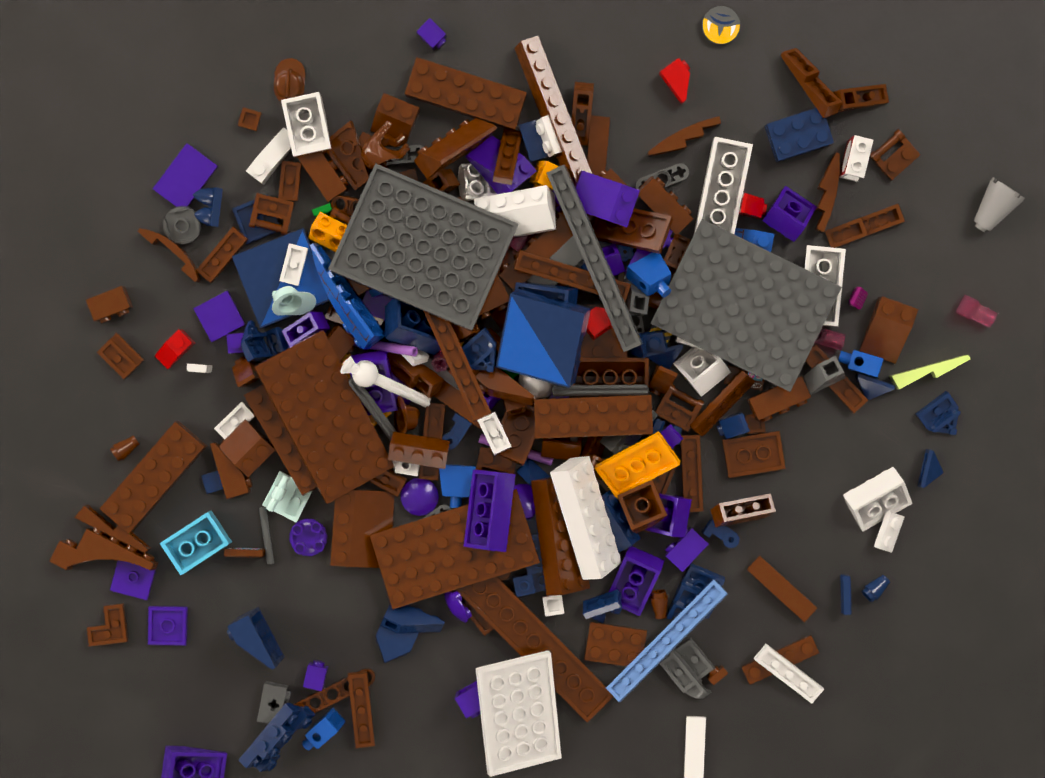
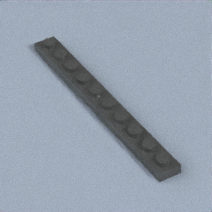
[546,165,643,352]

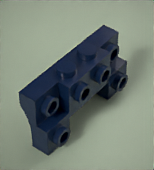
[513,514,546,597]
[239,703,315,772]

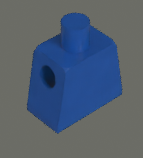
[626,252,672,298]
[838,350,883,379]
[439,465,476,508]
[302,708,346,751]

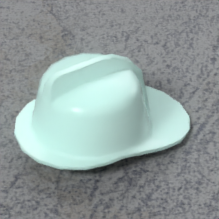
[272,286,316,315]

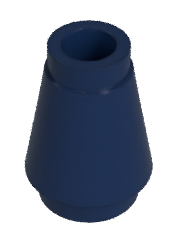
[862,574,890,602]

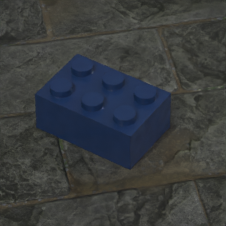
[764,108,834,163]
[385,298,441,355]

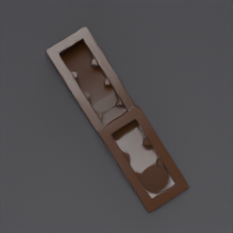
[781,48,842,118]
[825,203,905,248]
[74,505,151,553]
[747,556,817,622]

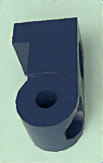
[442,412,472,449]
[701,517,739,548]

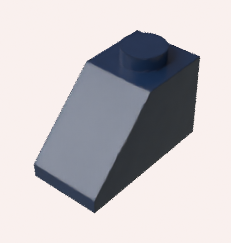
[716,412,750,439]

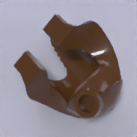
[361,121,410,170]

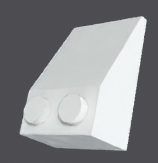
[281,92,331,157]

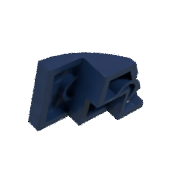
[666,563,725,619]

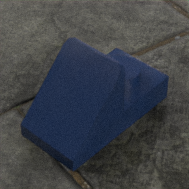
[629,330,668,358]

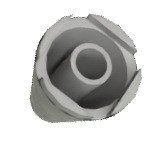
[974,177,1025,232]

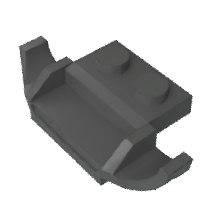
[659,637,715,699]

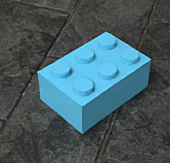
[160,510,232,575]

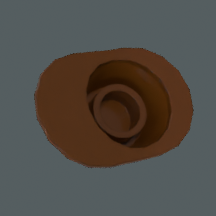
[274,58,305,101]
[394,396,420,433]

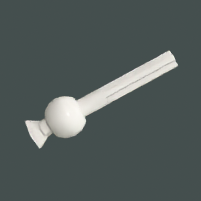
[340,356,431,408]

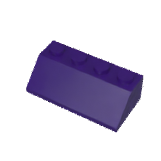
[463,470,515,552]

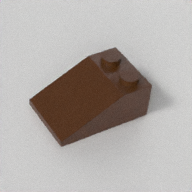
[859,296,919,364]

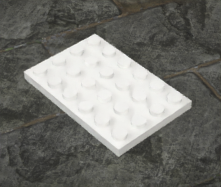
[476,651,562,777]

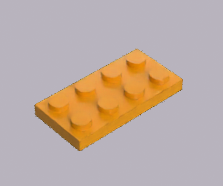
[594,431,681,498]

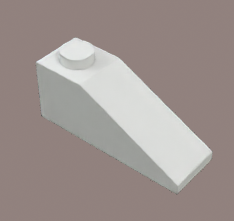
[246,127,291,185]

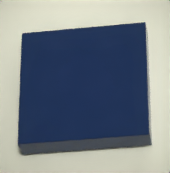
[232,194,280,244]

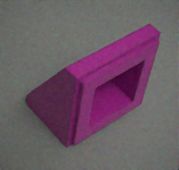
[848,287,868,310]

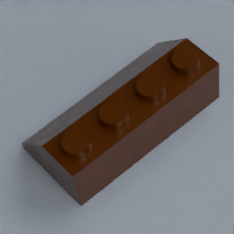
[414,118,497,179]
[571,358,649,397]

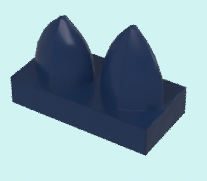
[193,187,223,227]
[583,589,622,623]

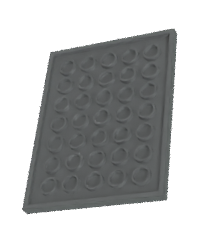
[328,163,519,331]
[650,219,842,392]

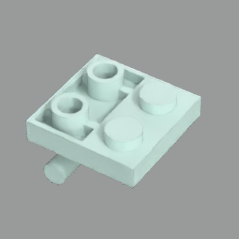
[262,471,313,522]

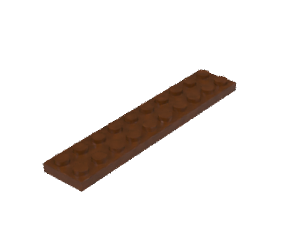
[456,577,614,722]

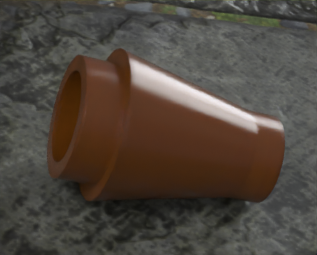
[110,436,140,462]
[649,589,668,619]

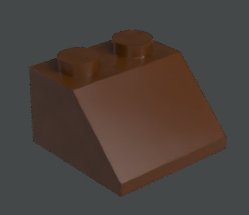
[370,93,420,145]
[219,419,275,477]
[541,437,582,460]
[617,480,668,533]

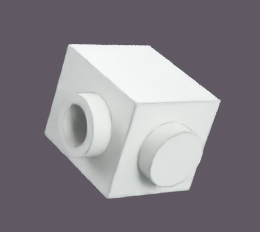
[393,461,420,476]

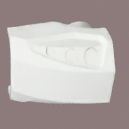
[458,163,498,202]

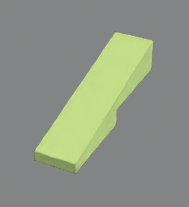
[889,355,970,390]

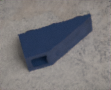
[381,603,445,633]

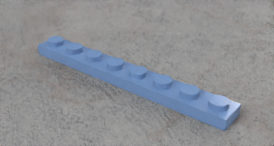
[606,580,728,702]

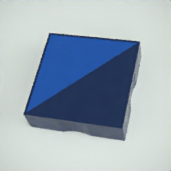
[232,228,330,329]
[496,289,591,388]

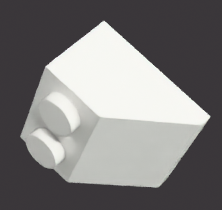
[673,347,731,397]

